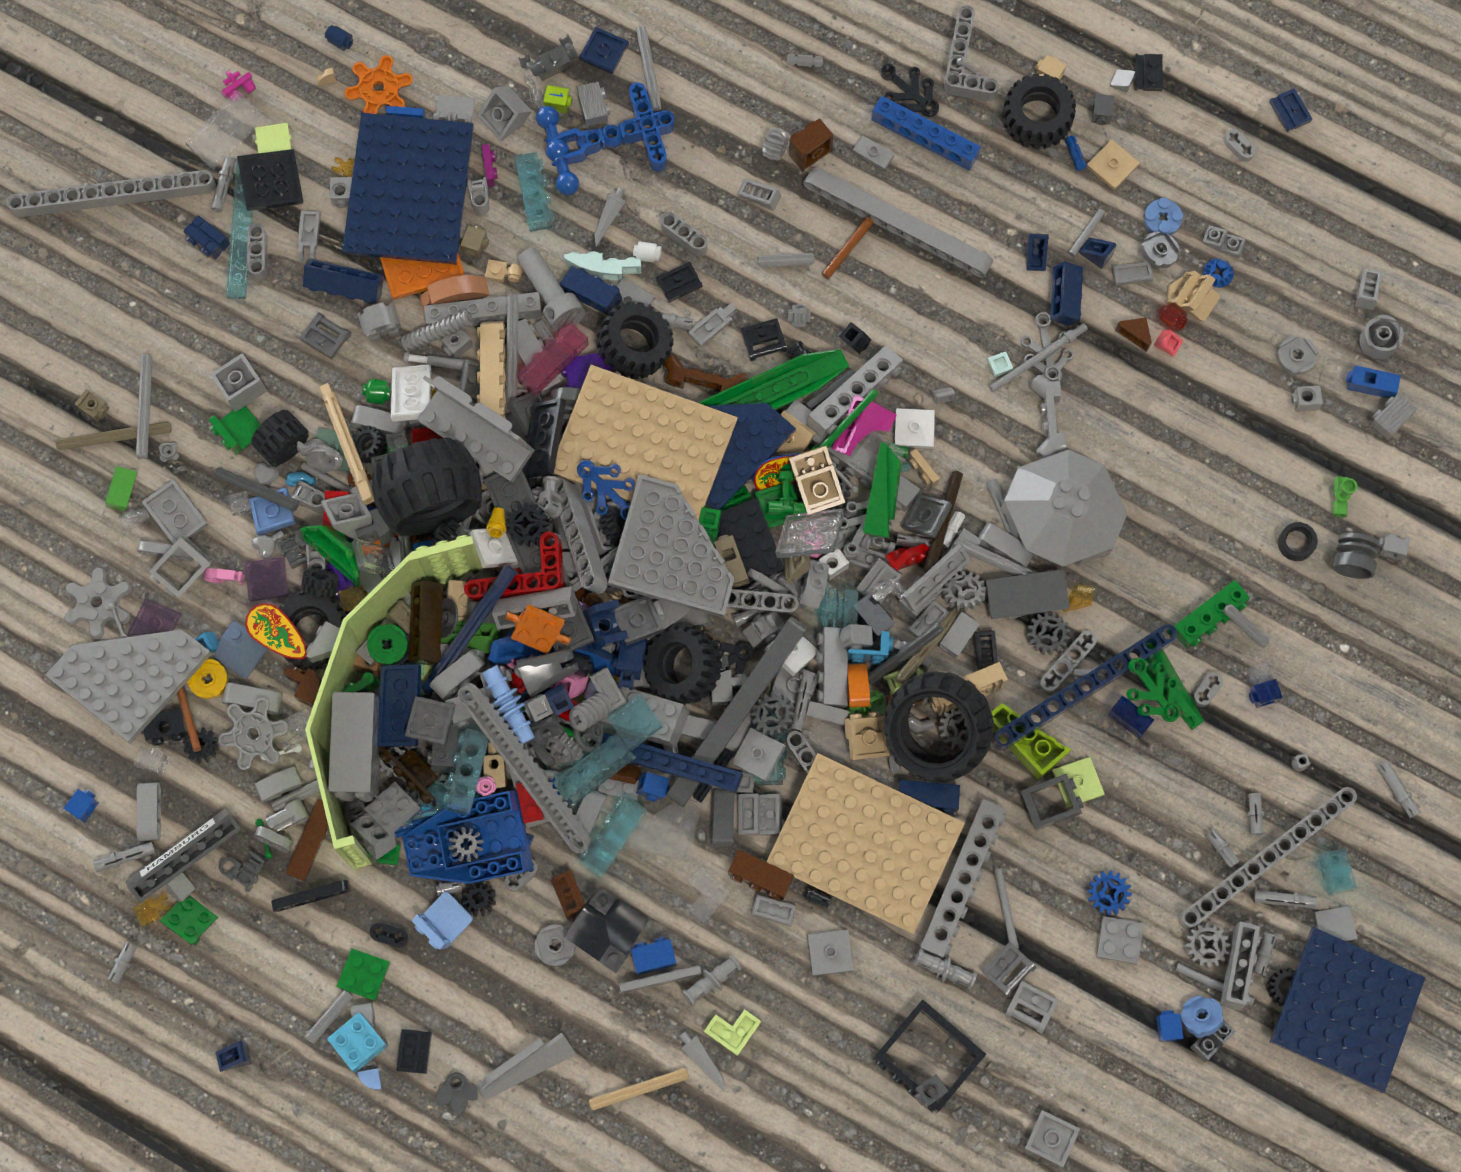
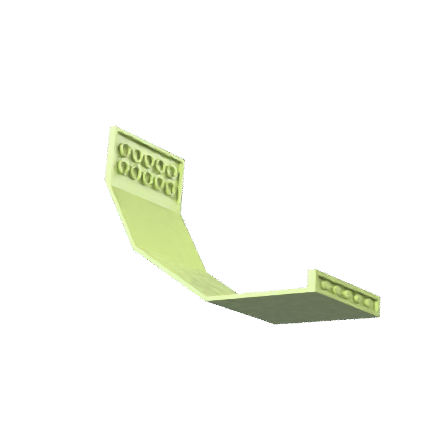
[305,535,483,870]

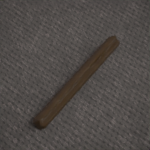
[923,471,963,573]

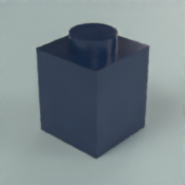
[545,683,574,716]

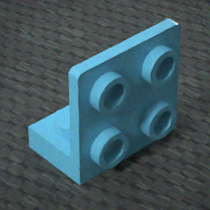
[328,1013,388,1073]

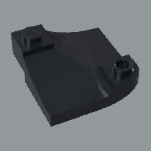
[563,890,649,973]

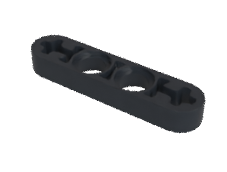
[271,880,351,912]

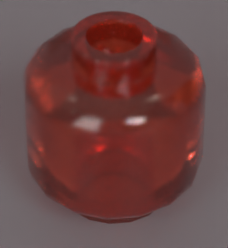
[1159,303,1188,332]

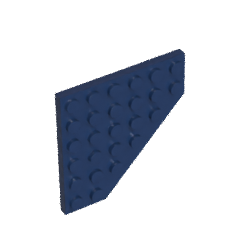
[706,403,796,510]

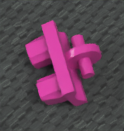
[221,70,256,104]

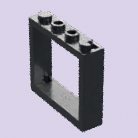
[874,999,986,1113]

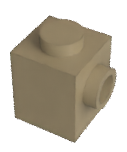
[460,225,489,258]

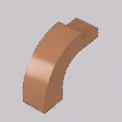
[420,275,490,313]

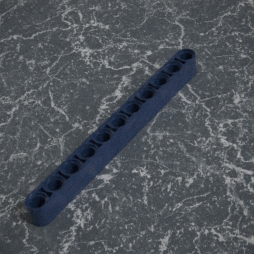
[992,625,1177,751]

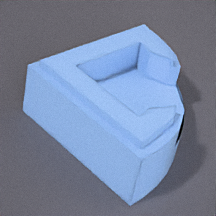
[358,1068,382,1090]

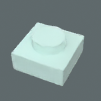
[988,352,1013,377]

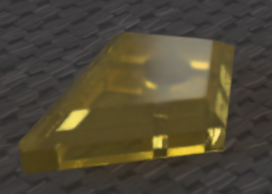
[1062,585,1096,612]

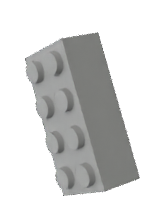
[599,687,690,749]

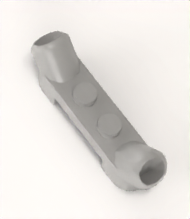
[1031,375,1066,459]

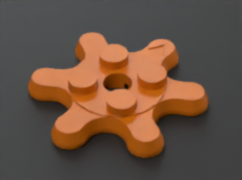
[344,55,413,114]

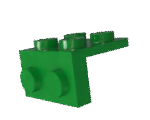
[208,406,261,455]

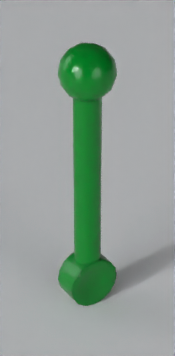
[255,819,273,859]

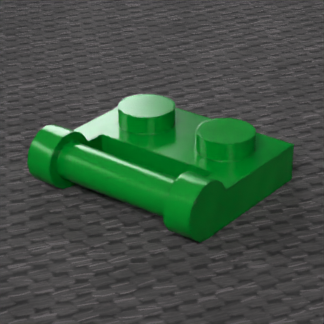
[342,672,380,693]

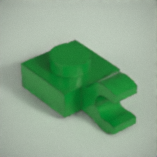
[366,844,401,866]

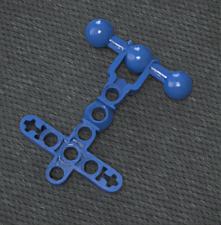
[536,82,674,196]

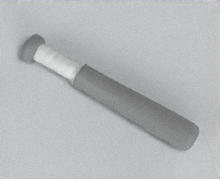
[403,351,480,370]

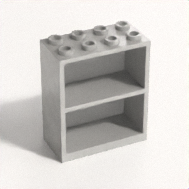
[328,692,381,802]

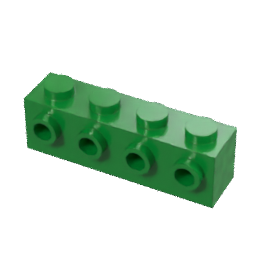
[1174,580,1250,649]

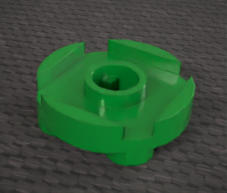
[367,624,408,665]

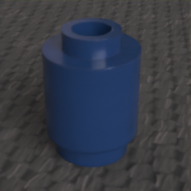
[325,25,353,51]

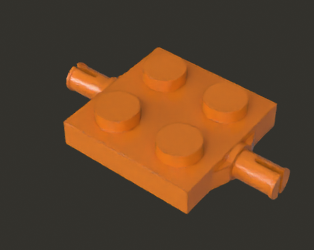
[504,604,571,654]

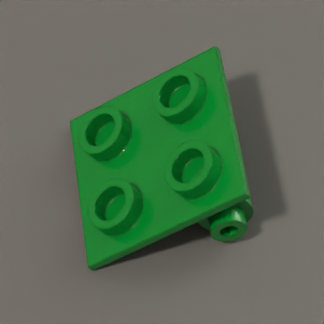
[160,895,218,946]

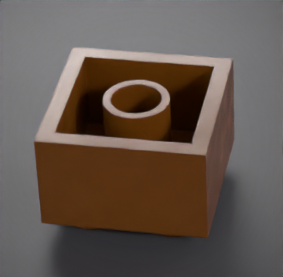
[789,118,833,172]

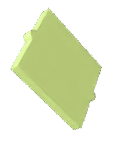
[255,123,292,153]

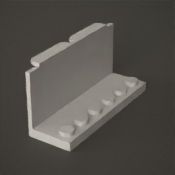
[417,376,535,483]

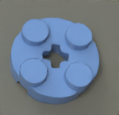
[1144,197,1183,236]
[1181,996,1224,1038]

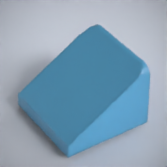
[195,632,219,654]

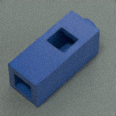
[1346,365,1401,399]

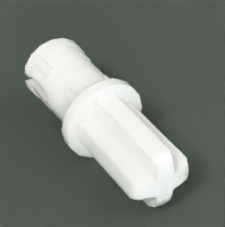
[942,511,965,549]

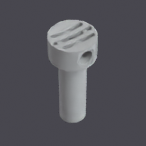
[518,248,585,332]

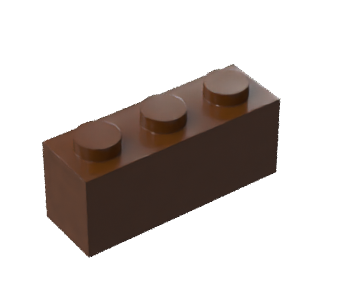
[728,850,794,901]

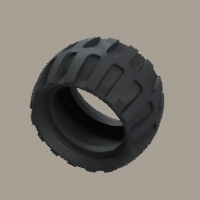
[372,438,482,537]
[883,671,994,782]

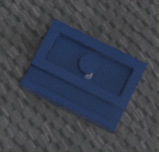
[1269,88,1313,133]

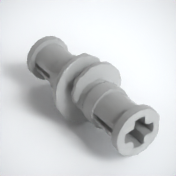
[913,948,977,990]
[682,955,741,1007]

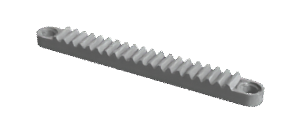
[458,683,591,853]

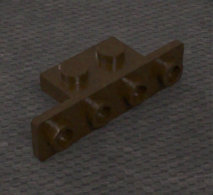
[379,747,438,808]

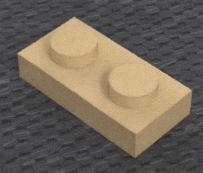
[908,449,940,488]

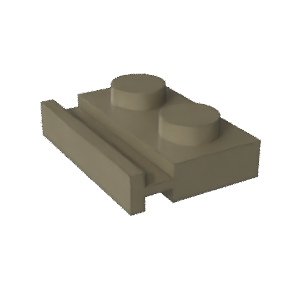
[783,540,811,585]

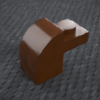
[283,667,321,707]

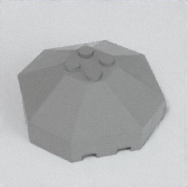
[1000,449,1127,567]

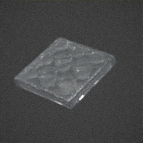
[775,509,844,558]

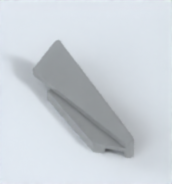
[475,1033,575,1100]

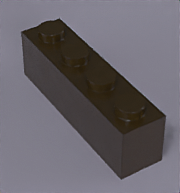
[408,580,444,666]

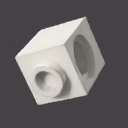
[818,549,849,581]

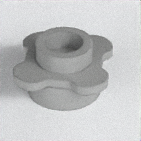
[159,442,179,462]

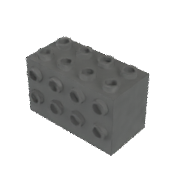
[427,688,483,776]

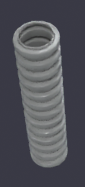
[401,309,474,352]

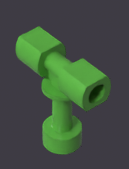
[1333,476,1357,518]

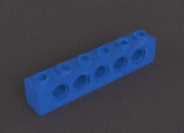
[871,96,981,171]

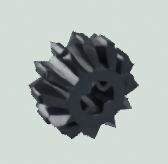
[462,882,496,917]

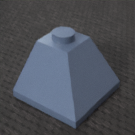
[214,621,268,680]

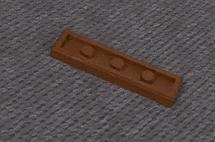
[285,799,329,882]

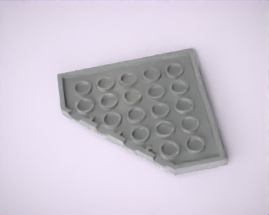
[608,474,734,618]
[45,629,212,744]

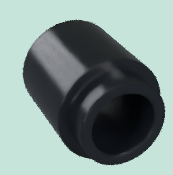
[563,653,594,677]

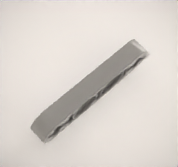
[1040,631,1097,693]

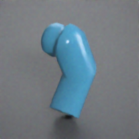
[286,471,316,487]

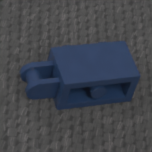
[613,638,647,690]

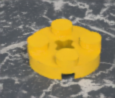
[187,659,228,699]

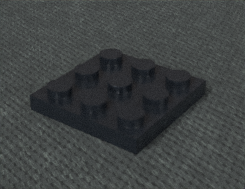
[237,149,303,211]

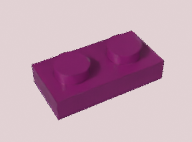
[482,144,498,187]

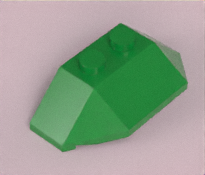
[300,525,361,587]

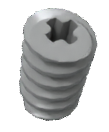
[569,693,612,731]

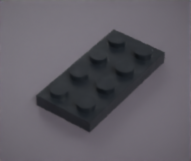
[522,398,566,479]

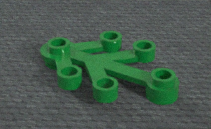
[1126,658,1180,722]

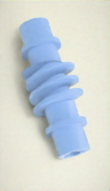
[481,665,535,744]

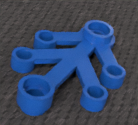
[577,460,635,520]

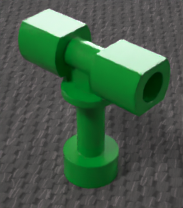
[766,471,807,517]

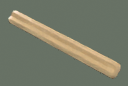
[589,1068,689,1110]

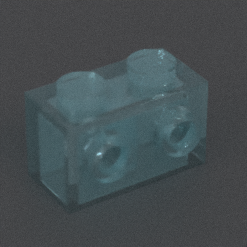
[1316,848,1357,896]

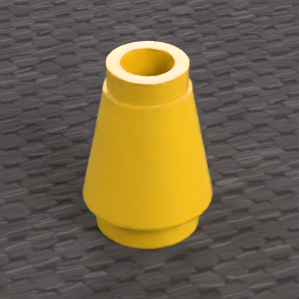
[486,507,506,538]

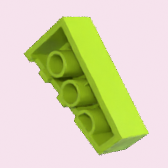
[992,703,1071,781]

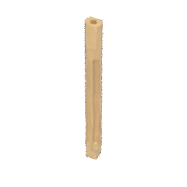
[320,383,374,505]

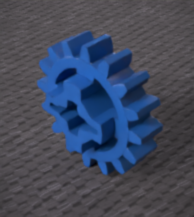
[1087,870,1132,916]

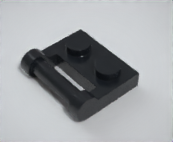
[741,318,787,362]

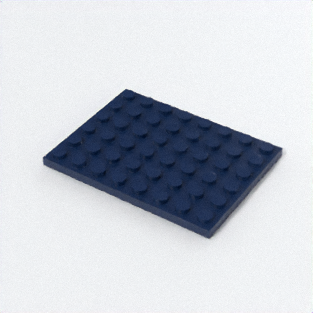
[342,113,474,265]

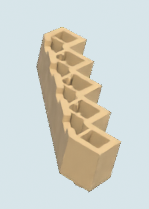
[477,320,506,419]

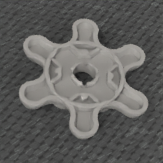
[64,568,132,639]
[218,698,288,770]

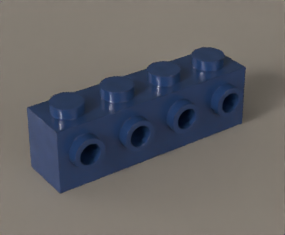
[303,259,384,304]

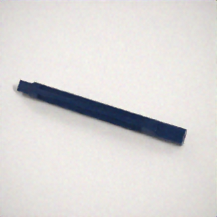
[422,565,517,694]

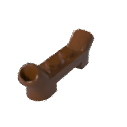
[663,355,748,392]

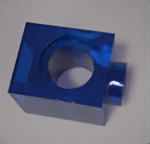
[1249,679,1283,708]

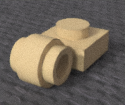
[485,260,523,283]

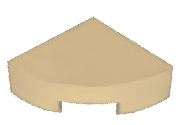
[317,68,336,86]

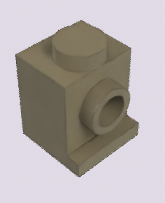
[75,389,109,423]

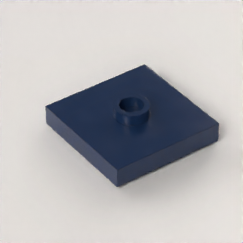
[579,27,629,74]

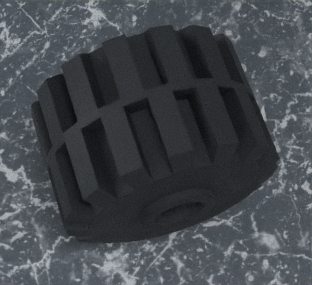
[251,409,309,466]

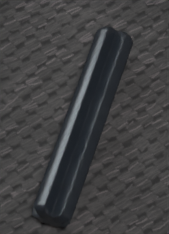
[693,749,733,803]

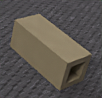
[714,535,750,589]

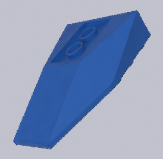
[402,790,534,884]

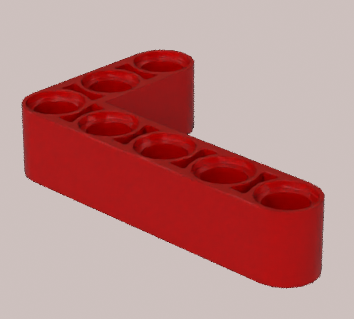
[464,532,565,601]

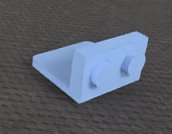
[412,892,473,950]

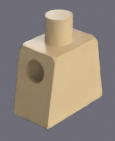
[483,742,508,788]

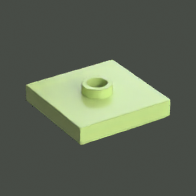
[1052,757,1105,808]

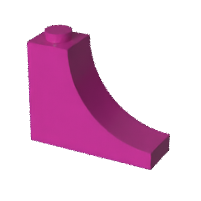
[832,395,897,456]

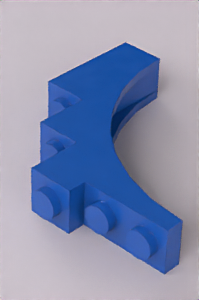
[489,628,618,676]

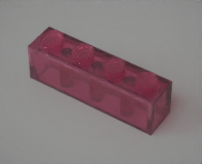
[517,323,589,397]

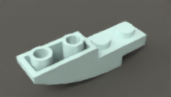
[564,251,642,281]

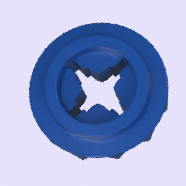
[1203,258,1234,288]

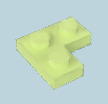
[704,1009,761,1056]

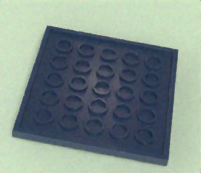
[1269,927,1425,1093]

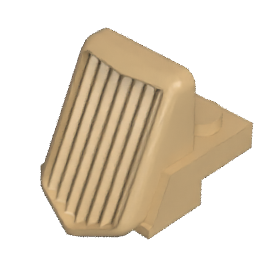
[1166,271,1220,321]

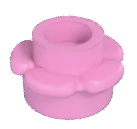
[476,776,496,796]

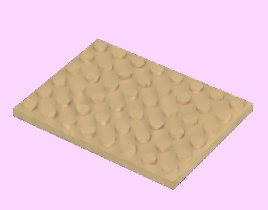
[552,365,738,521]
[767,753,965,934]

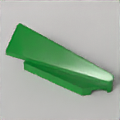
[863,442,902,538]
[1146,643,1204,730]

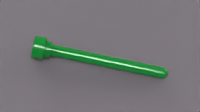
[811,389,878,450]

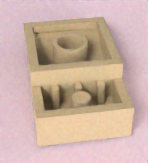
[789,445,845,515]

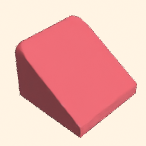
[1154,329,1183,356]

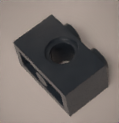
[143,709,188,746]

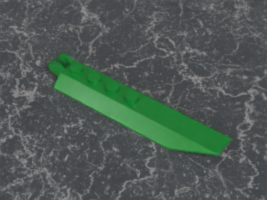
[698,349,849,410]

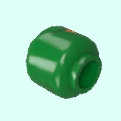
[362,378,391,405]

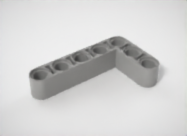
[944,5,999,101]

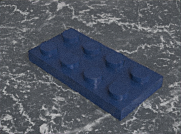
[377,664,421,747]

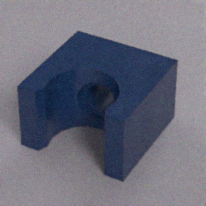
[583,599,629,650]

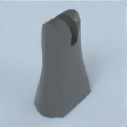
[516,649,579,697]

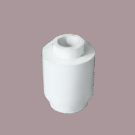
[633,241,662,263]

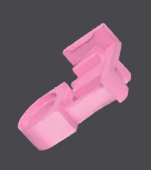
[203,568,245,586]

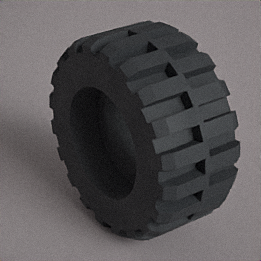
[1002,73,1076,149]
[596,302,674,379]
[278,592,346,670]
[644,625,723,704]

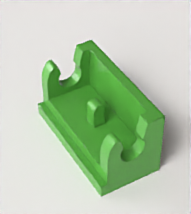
[105,466,137,511]

